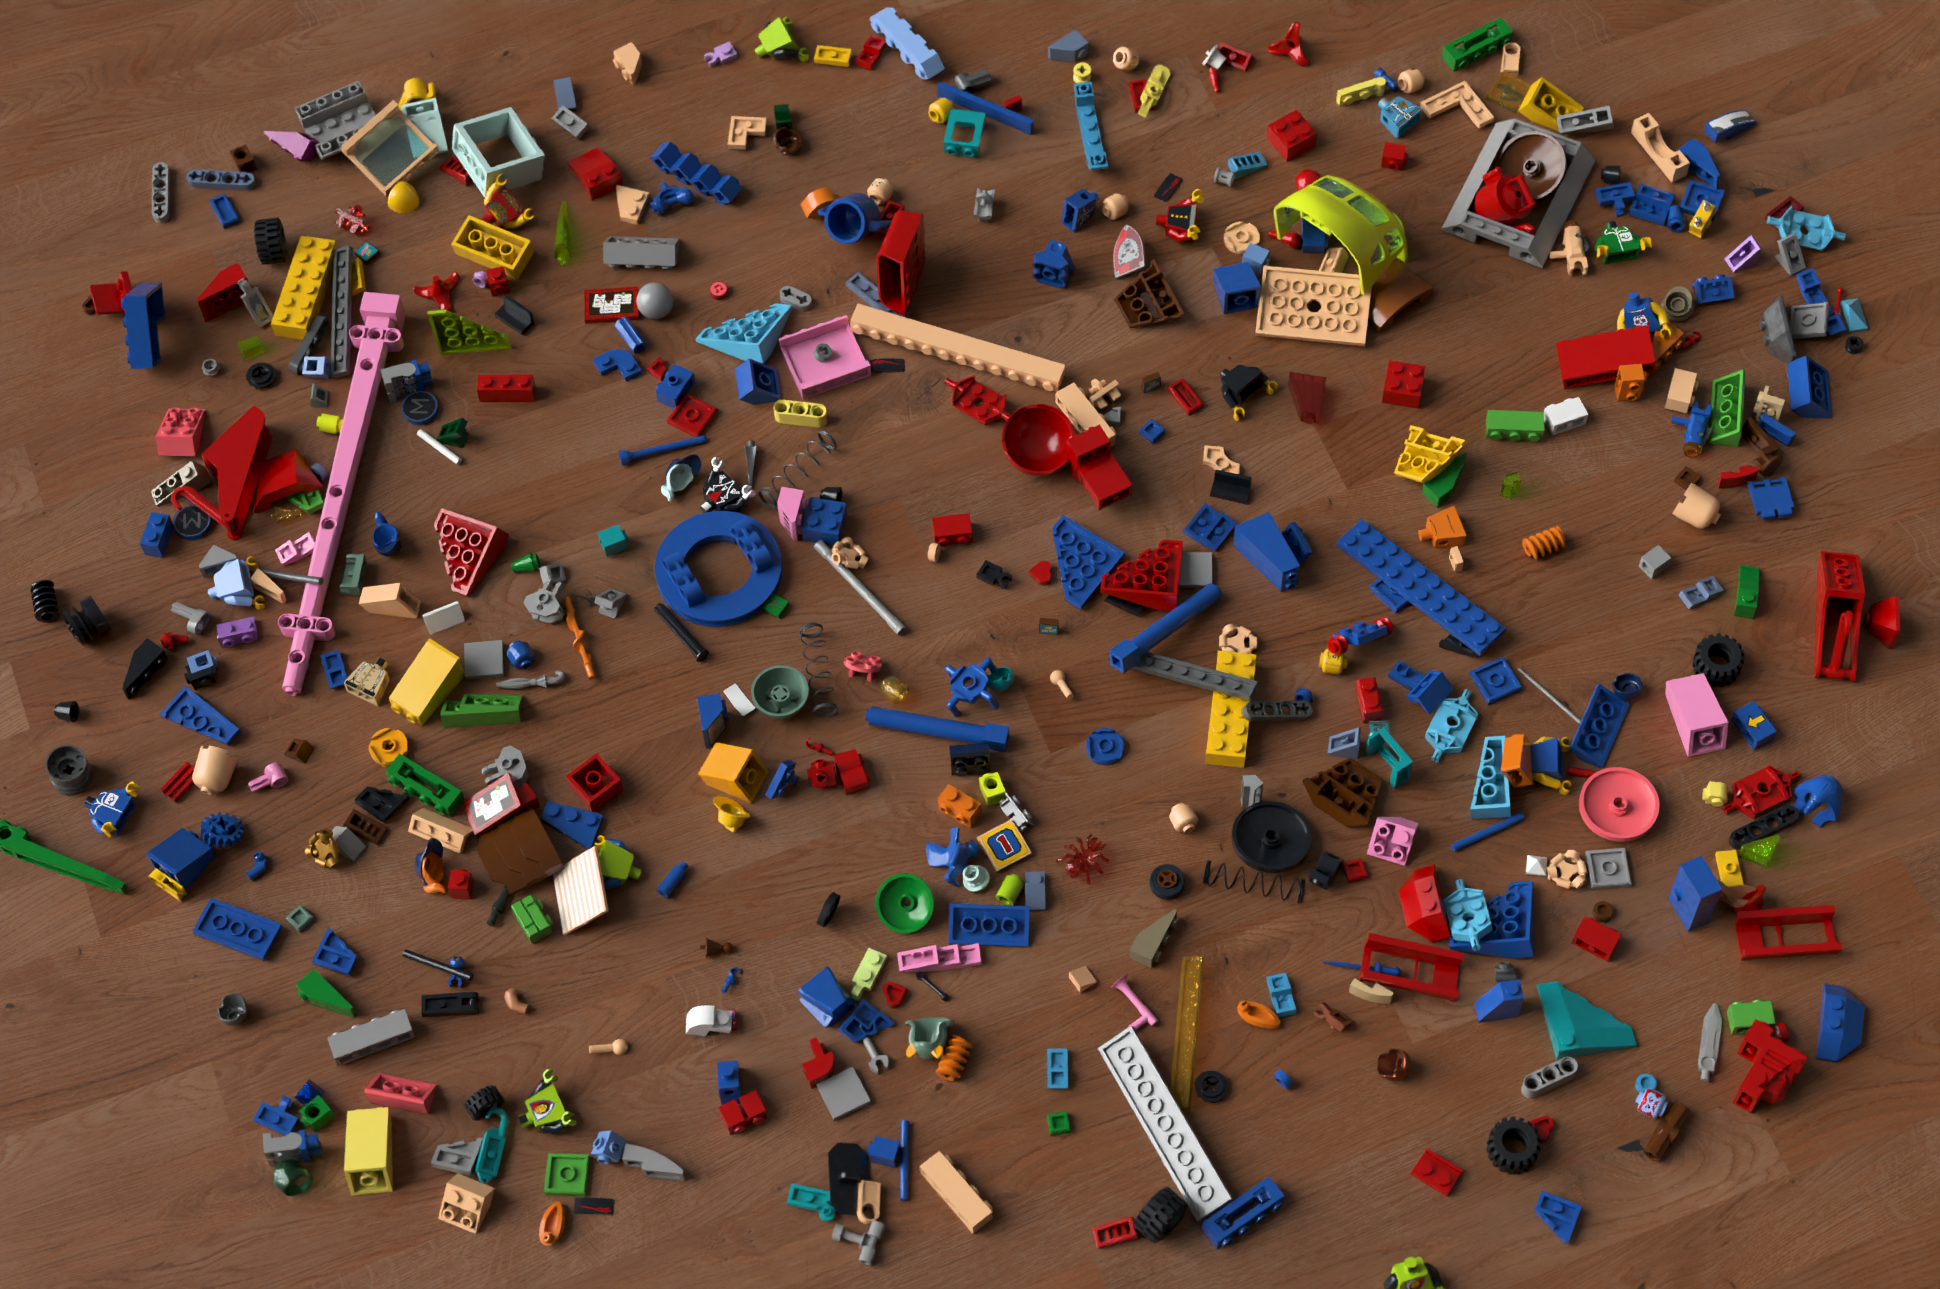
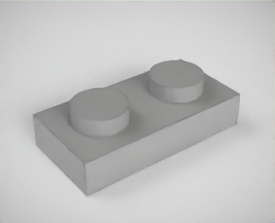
[551,105,589,140]

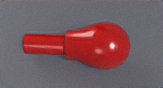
[1268,230,1303,249]

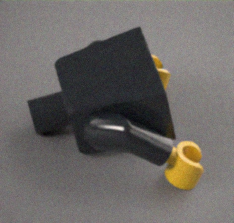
[1220,365,1278,421]

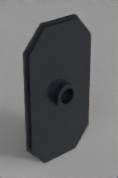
[828,1142,869,1215]

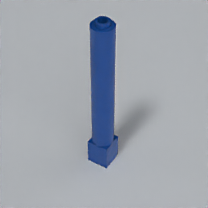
[1109,583,1221,673]
[865,706,1009,752]

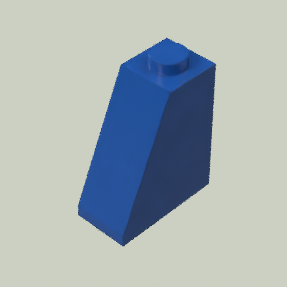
[1474,979,1524,1023]

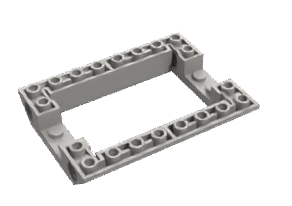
[1441,118,1596,268]

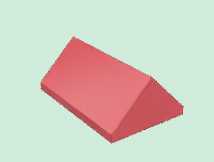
[365,1073,437,1115]

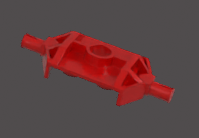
[944,375,1011,425]
[1722,766,1801,819]

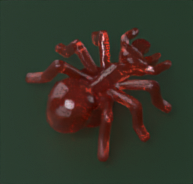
[1056,834,1109,885]

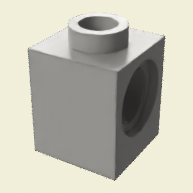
[1639,545,1671,579]

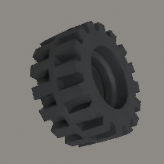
[464,1085,504,1121]

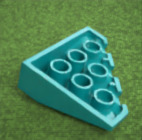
[1536,981,1637,1061]

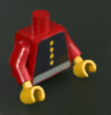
[1156,189,1204,243]

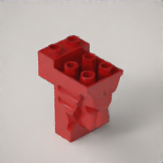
[1067,425,1132,510]
[1733,1019,1807,1113]

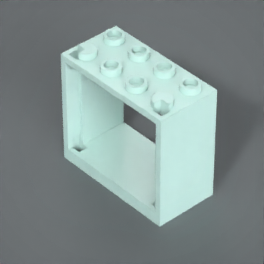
[452,107,545,198]

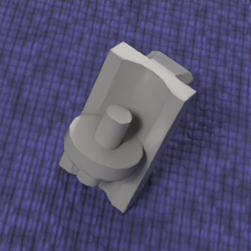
[973,188,995,222]

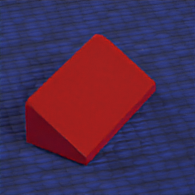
[1218,42,1254,72]

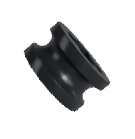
[1845,336,1863,354]

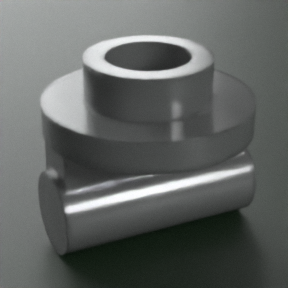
[1495,962,1516,982]

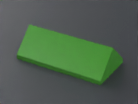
[1709,369,1746,447]

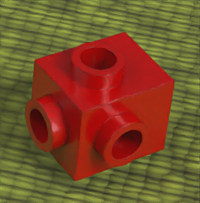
[807,759,836,789]

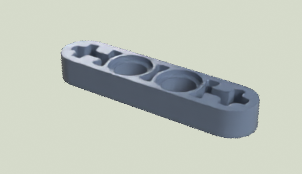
[186,169,256,191]

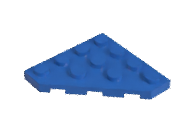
[1052,515,1125,610]

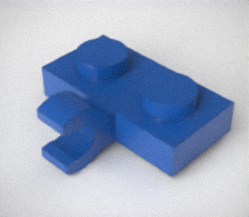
[1595,182,1635,216]
[765,759,800,799]
[253,1096,300,1136]

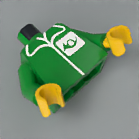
[1594,221,1652,265]

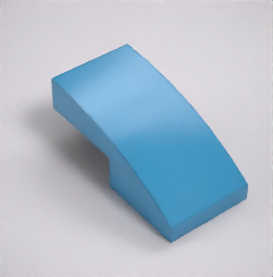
[1266,973,1297,1018]
[1047,1048,1068,1089]

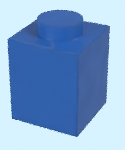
[868,1136,900,1168]

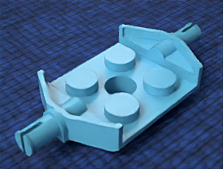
[1767,206,1846,251]
[1425,689,1478,763]
[1444,879,1493,951]

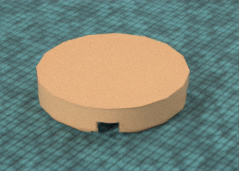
[1224,221,1260,254]

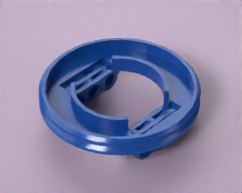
[655,511,782,626]

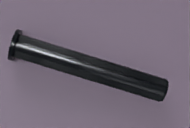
[654,603,709,662]

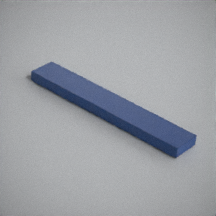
[937,82,1034,135]

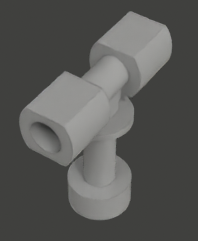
[832,1221,885,1266]

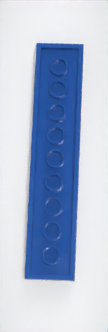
[1336,519,1506,656]

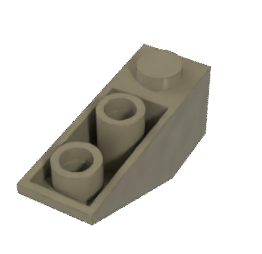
[151,461,212,506]
[1129,909,1179,968]

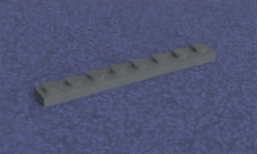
[330,245,353,379]
[1131,652,1259,701]

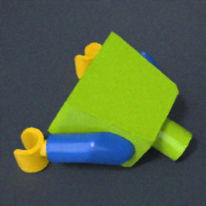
[594,835,641,889]

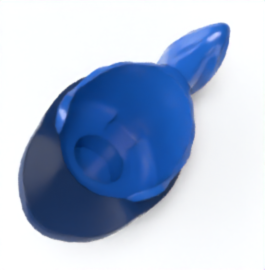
[373,511,401,557]

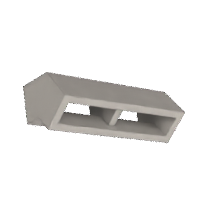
[1241,775,1263,808]

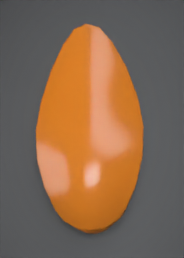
[1237,1001,1280,1030]
[539,1201,565,1246]

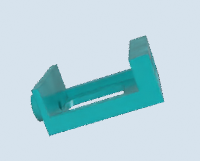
[944,109,986,158]
[1365,727,1413,789]

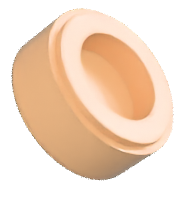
[928,543,941,562]

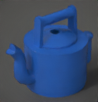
[818,193,892,244]

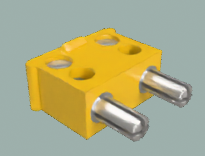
[1689,200,1716,238]

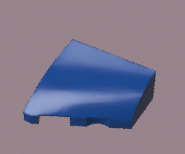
[837,998,894,1043]

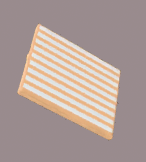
[553,846,609,935]

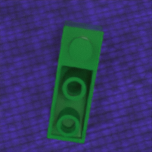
[1422,453,1467,508]

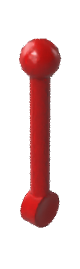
[1832,287,1844,316]

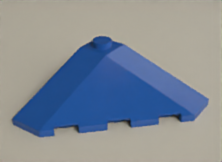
[1449,881,1535,958]

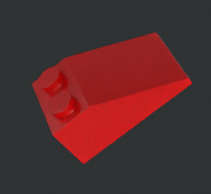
[567,147,623,201]
[196,263,249,322]

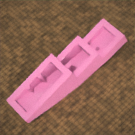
[897,943,983,973]

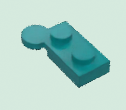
[786,1183,836,1222]

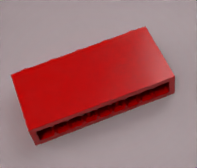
[1556,325,1657,389]

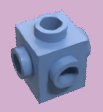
[591,1130,627,1165]

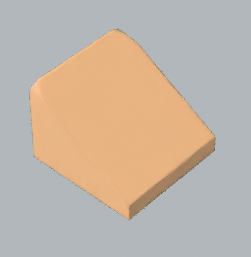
[1069,966,1097,993]

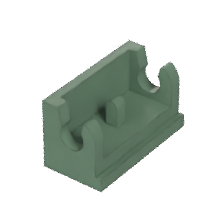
[340,554,368,596]

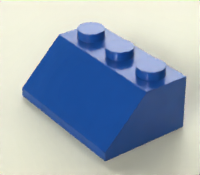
[1787,355,1832,418]

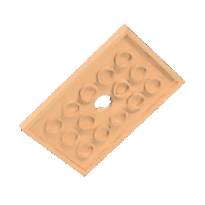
[1255,266,1372,346]

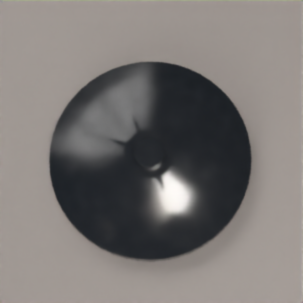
[1232,801,1311,873]

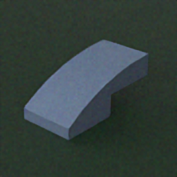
[553,77,577,111]
[1679,576,1724,610]

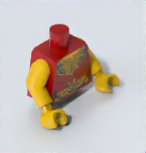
[480,173,537,229]

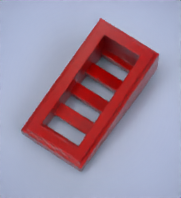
[439,156,472,186]
[1092,1216,1140,1249]

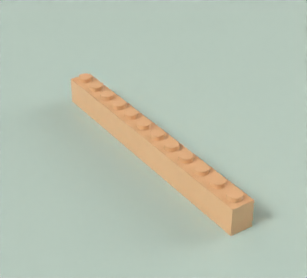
[850,304,1065,392]

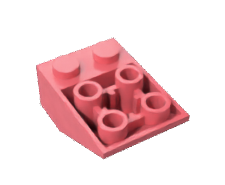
[156,407,205,456]

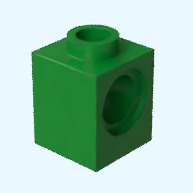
[299,1095,335,1132]

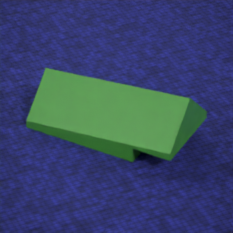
[441,693,522,728]

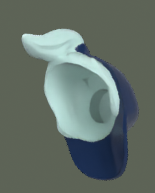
[661,454,702,502]

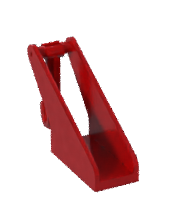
[171,405,272,541]
[1814,551,1865,682]

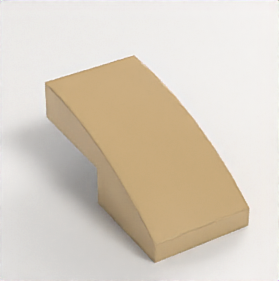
[1349,978,1394,1004]

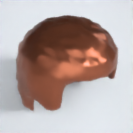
[1376,1048,1412,1082]

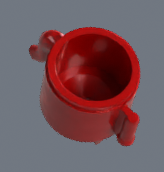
[1475,167,1537,235]

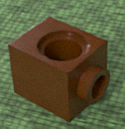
[230,144,257,173]

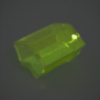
[236,335,265,360]
[1500,472,1521,499]

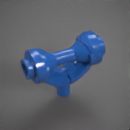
[650,183,694,215]

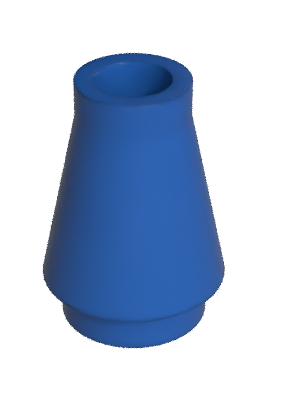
[1667,205,1685,232]

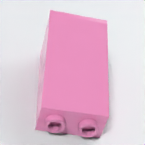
[1665,673,1728,757]

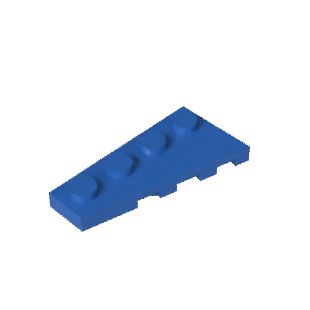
[159,686,241,746]

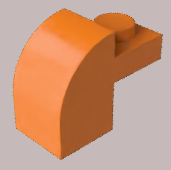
[801,187,841,220]

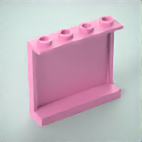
[779,315,871,400]

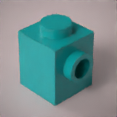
[597,525,628,557]

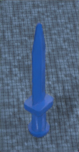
[1323,961,1401,977]

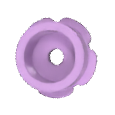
[472,271,489,288]

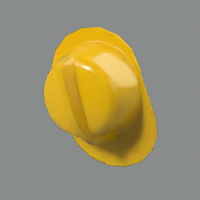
[713,796,750,832]

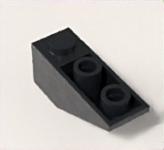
[122,638,168,700]

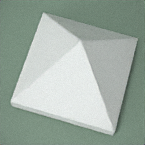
[1526,855,1547,877]

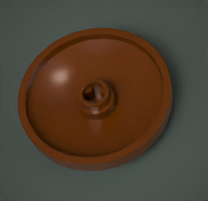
[1496,131,1567,202]

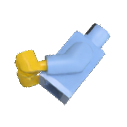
[208,556,265,610]

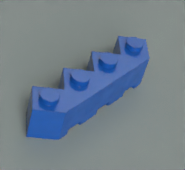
[650,142,743,204]

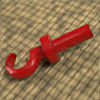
[1681,331,1701,350]
[805,738,833,756]

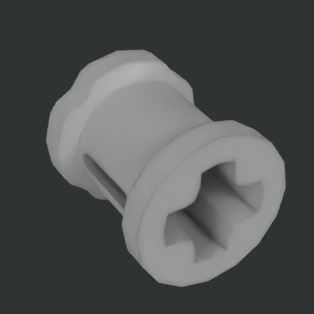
[1213,167,1235,187]

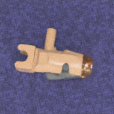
[1549,221,1589,277]

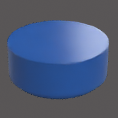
[1274,1070,1294,1089]

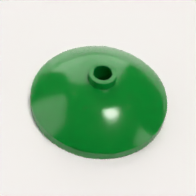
[875,873,935,933]

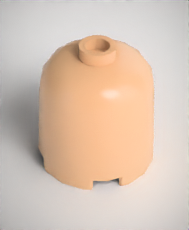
[1672,483,1721,529]
[192,746,238,795]

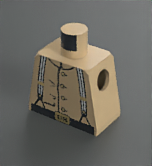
[344,658,390,706]

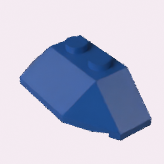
[1816,983,1865,1063]

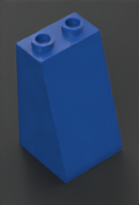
[1234,512,1300,591]

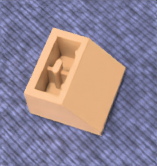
[438,1173,495,1234]

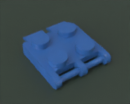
[1747,476,1794,520]

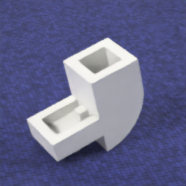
[686,1005,732,1036]

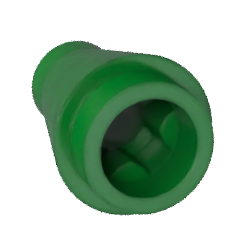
[511,553,541,573]

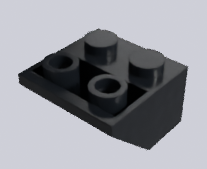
[949,743,990,777]

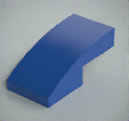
[320,650,348,689]

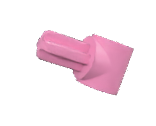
[248,762,288,792]

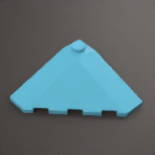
[696,304,792,364]

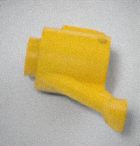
[398,78,436,113]

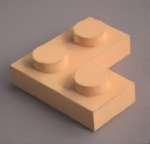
[728,116,767,150]

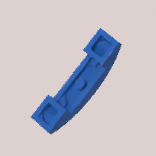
[1796,268,1846,337]

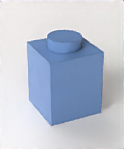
[1242,243,1271,274]

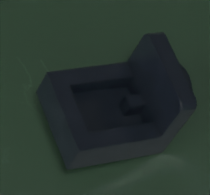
[184,665,216,690]

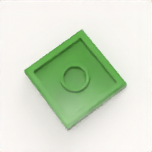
[544,1153,590,1196]

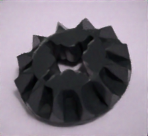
[246,363,276,389]
[1195,1071,1228,1103]

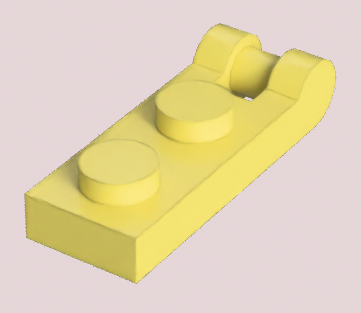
[1337,77,1386,106]

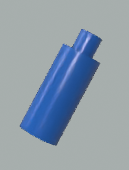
[656,861,688,898]

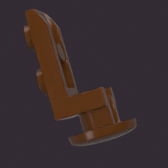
[1742,417,1783,476]

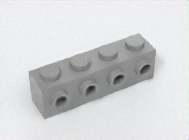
[327,1009,415,1066]

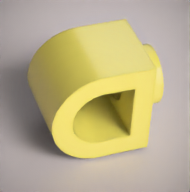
[1702,781,1728,807]

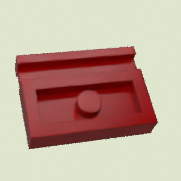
[1411,1149,1463,1197]

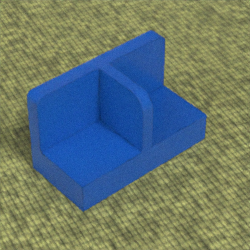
[1406,670,1453,714]

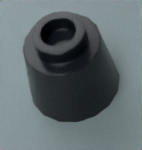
[1601,165,1621,185]
[820,487,843,502]
[54,701,79,722]

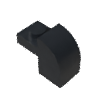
[1308,851,1344,890]

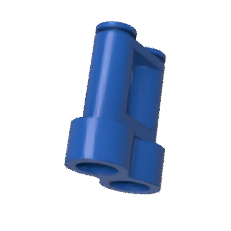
[1374,67,1399,93]

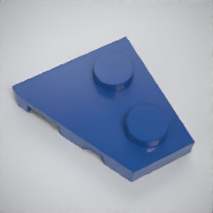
[312,928,358,977]
[1534,1191,1581,1245]

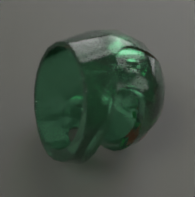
[271,1159,313,1196]

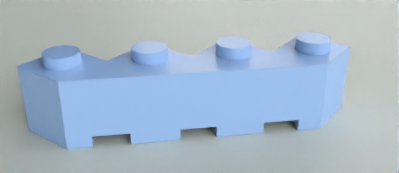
[870,7,945,79]

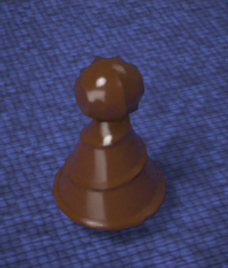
[700,937,733,957]

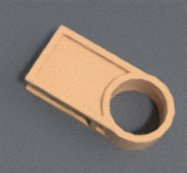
[1501,42,1521,76]
[857,1180,881,1224]

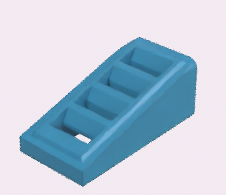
[1228,152,1268,179]

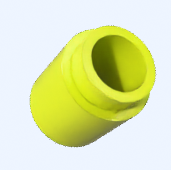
[316,413,343,434]

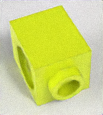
[979,772,1006,806]

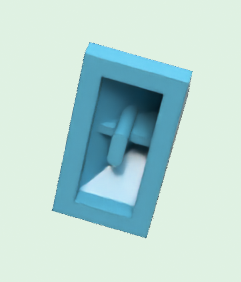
[1840,298,1868,333]

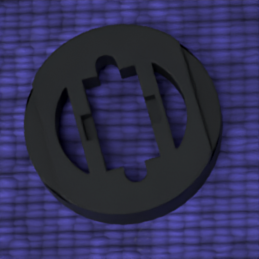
[817,892,841,927]

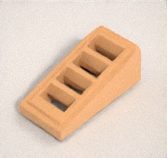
[250,569,287,604]

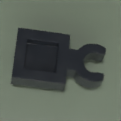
[976,560,1012,589]

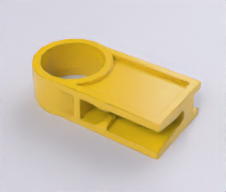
[149,869,187,902]

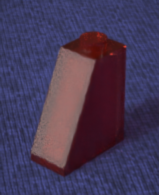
[1288,372,1326,424]

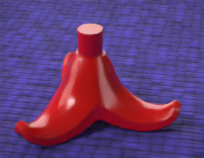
[1267,21,1309,67]
[413,272,459,311]

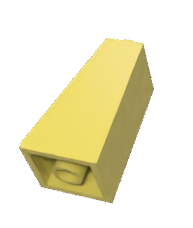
[344,1107,393,1196]

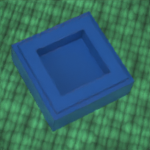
[1139,419,1165,444]

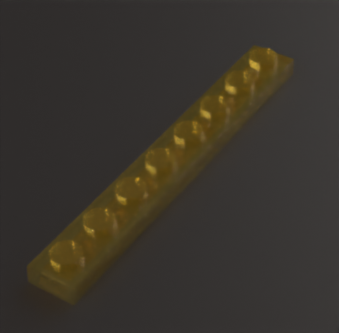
[1170,956,1204,1110]

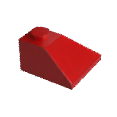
[1864,597,1900,649]

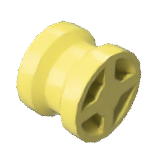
[1074,63,1091,83]

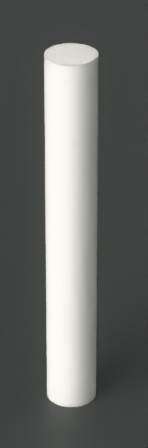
[417,429,462,465]

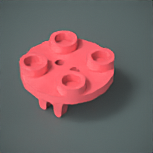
[844,651,882,682]

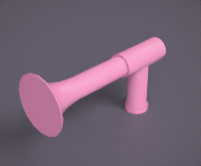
[1111,974,1158,1031]

